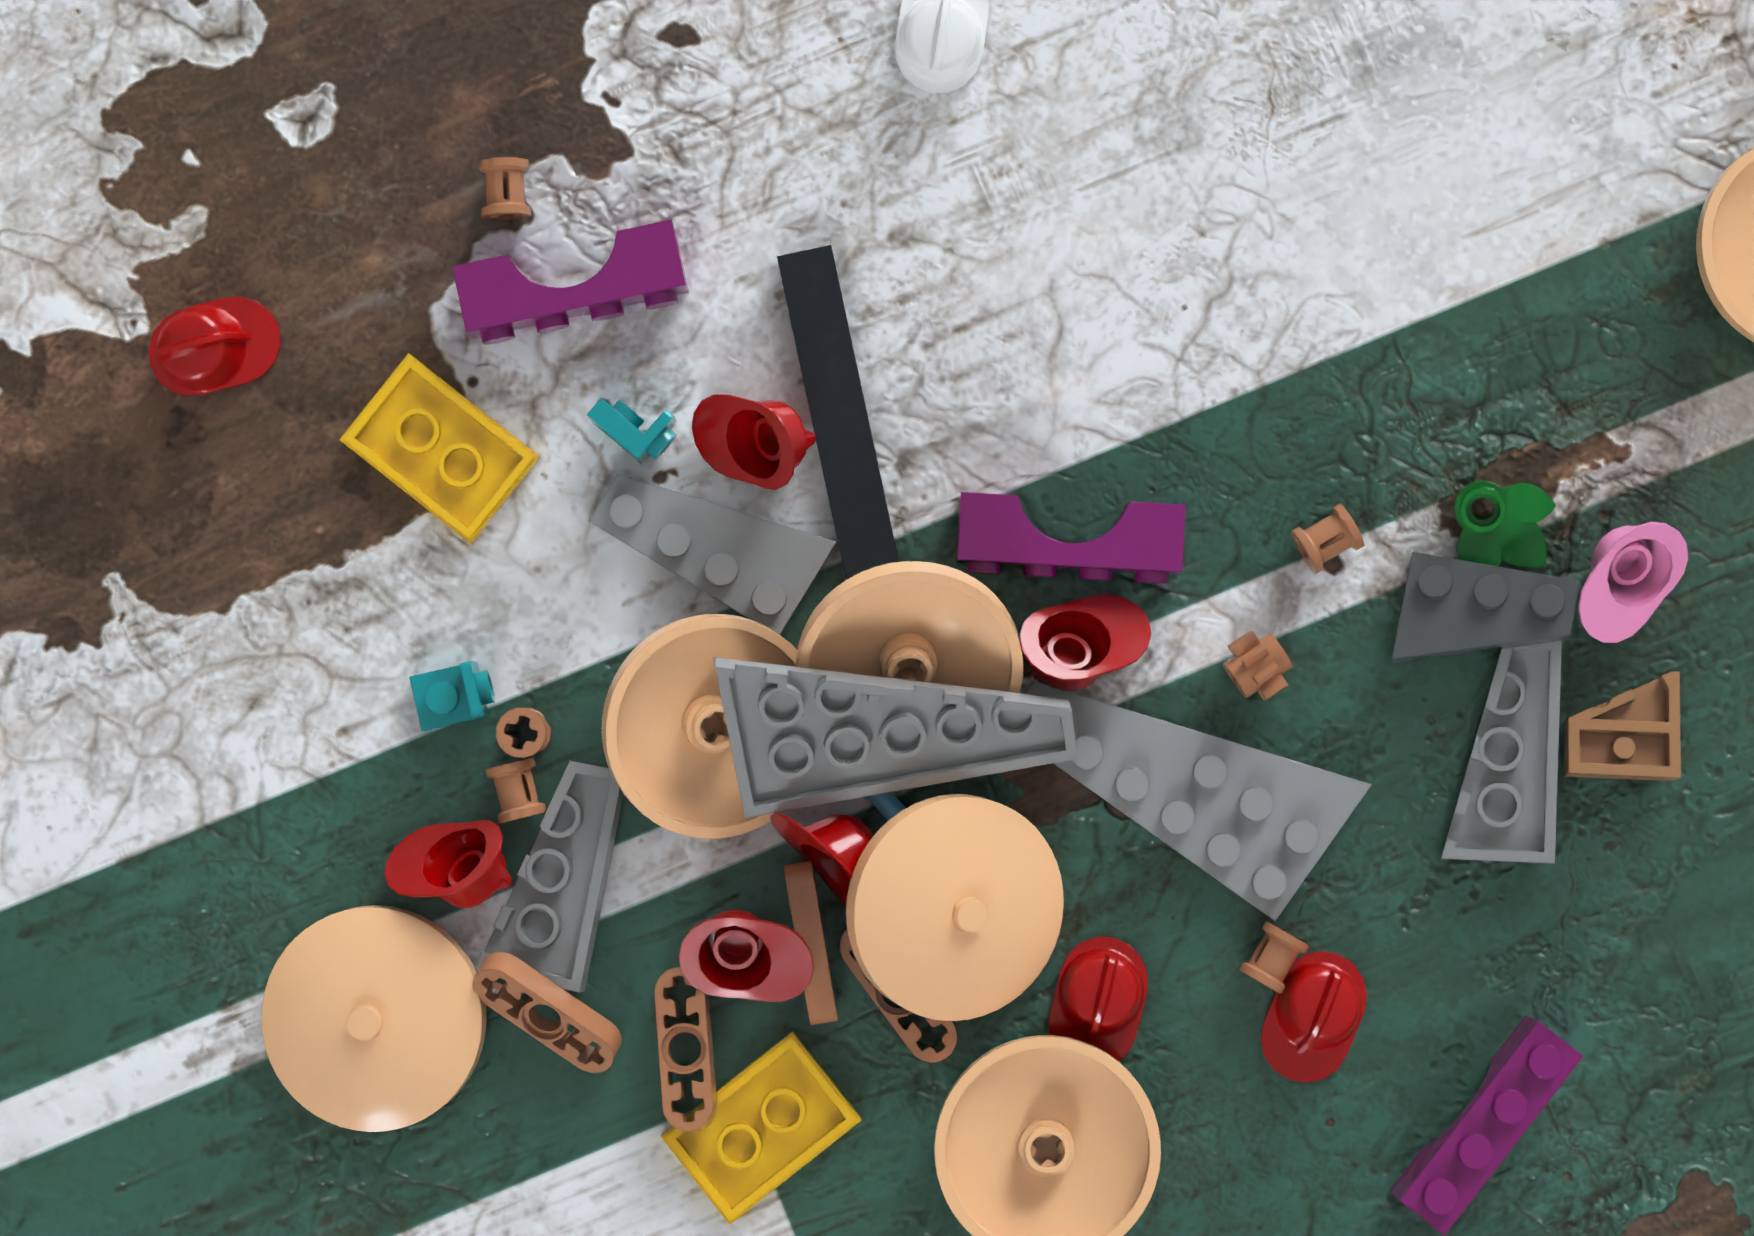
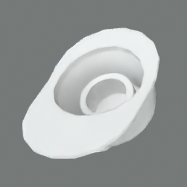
[895,0,989,94]

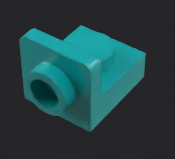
[587,398,677,464]
[409,661,495,731]

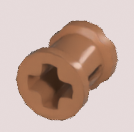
[479,157,531,221]
[1291,504,1365,574]
[496,708,552,758]
[485,757,547,824]
[1239,921,1309,994]

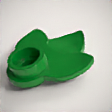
[1454,480,1556,568]

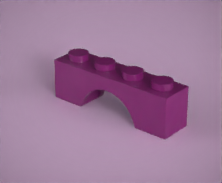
[452,219,689,345]
[956,492,1186,584]
[1389,1015,1584,1236]

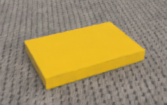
[339,353,541,544]
[660,1030,862,1225]

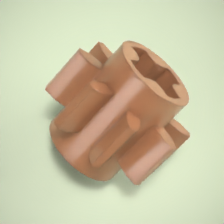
[1223,631,1293,700]

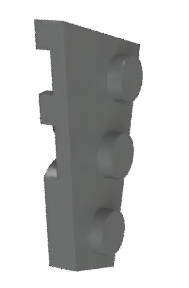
[1392,552,1581,664]

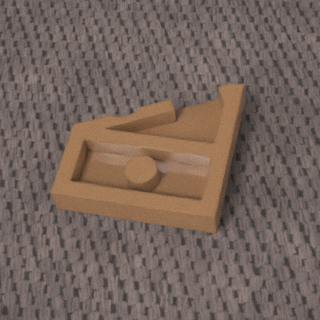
[1564,671,1681,781]

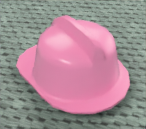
[1578,522,1688,643]

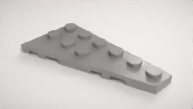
[714,657,1079,818]
[1024,681,1372,921]

